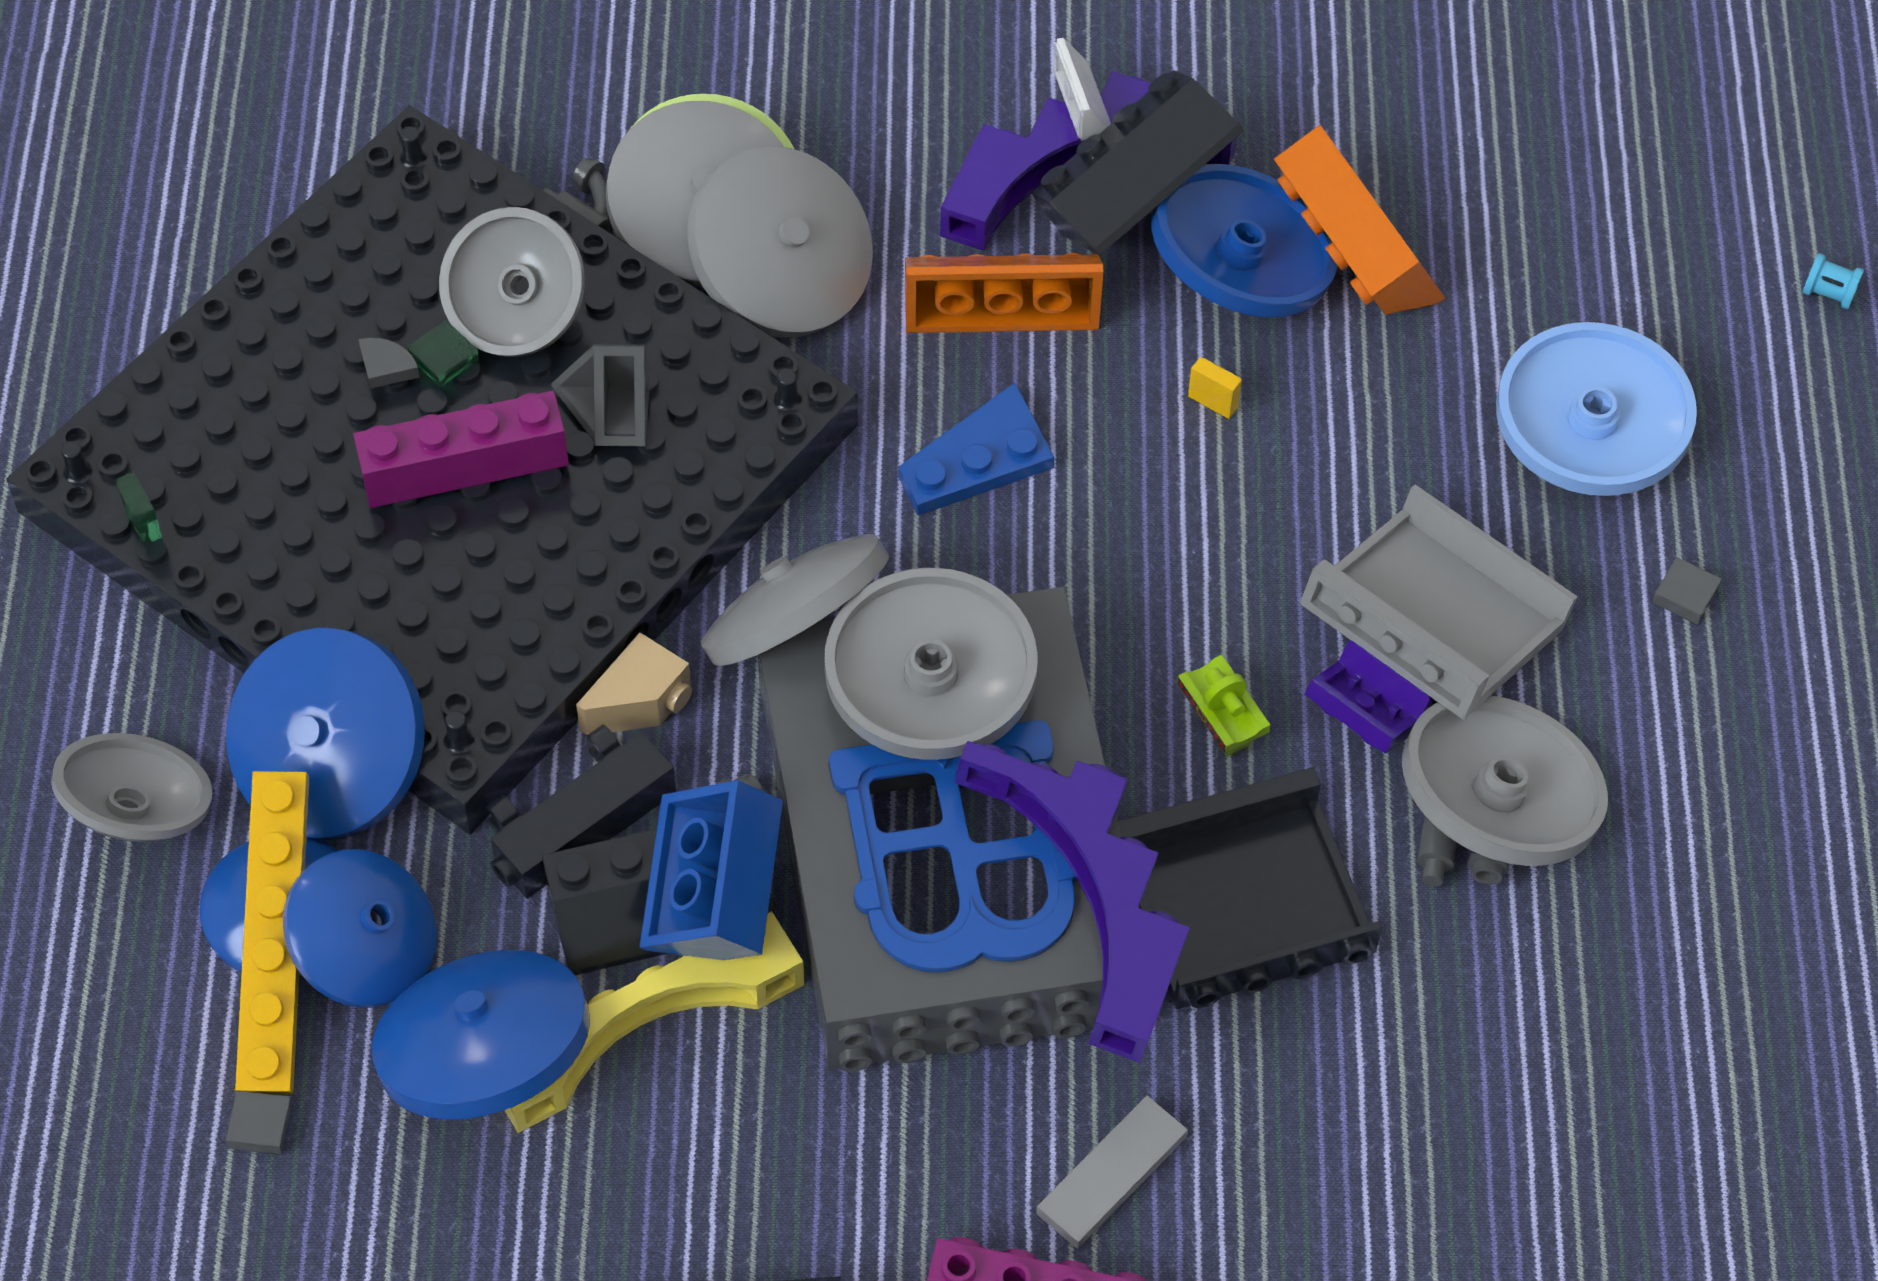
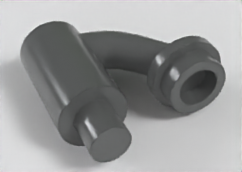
[543,158,612,233]
[1417,816,1509,887]

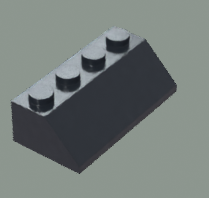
[1031,70,1244,256]
[542,829,775,975]

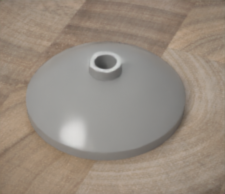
[439,207,585,357]
[51,733,213,842]

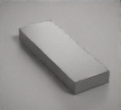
[1036,1096,1188,1249]

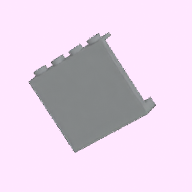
[1300,484,1578,720]

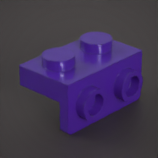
[1304,640,1433,754]

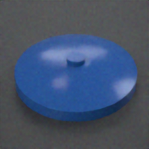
[1151,164,1338,317]
[226,628,425,839]
[372,950,590,1119]

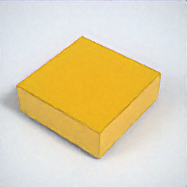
[1188,357,1242,419]

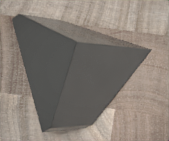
[550,344,650,446]

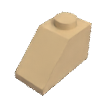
[576,633,692,735]

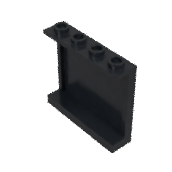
[1118,767,1382,1010]

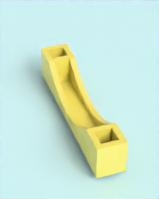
[505,911,804,1133]

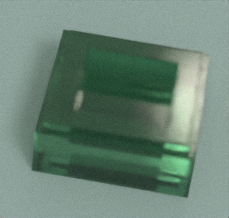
[407,320,479,387]
[116,471,162,544]

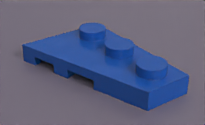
[898,383,1055,516]

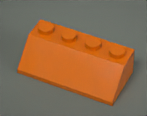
[1274,125,1445,315]
[905,253,1103,333]

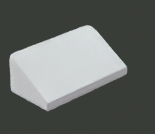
[1053,38,1111,141]

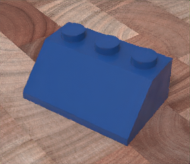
[640,780,783,960]

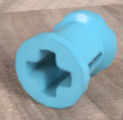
[1802,253,1864,310]

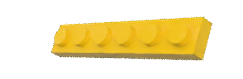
[235,771,309,1095]

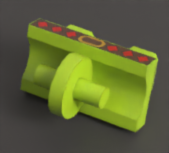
[1177,655,1270,755]

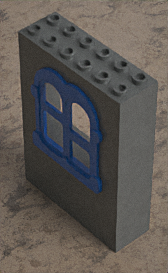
[758,586,1121,1072]

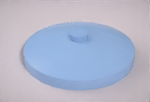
[1496,322,1697,496]

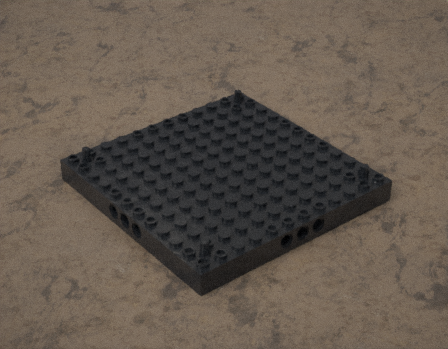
[6,105,858,835]

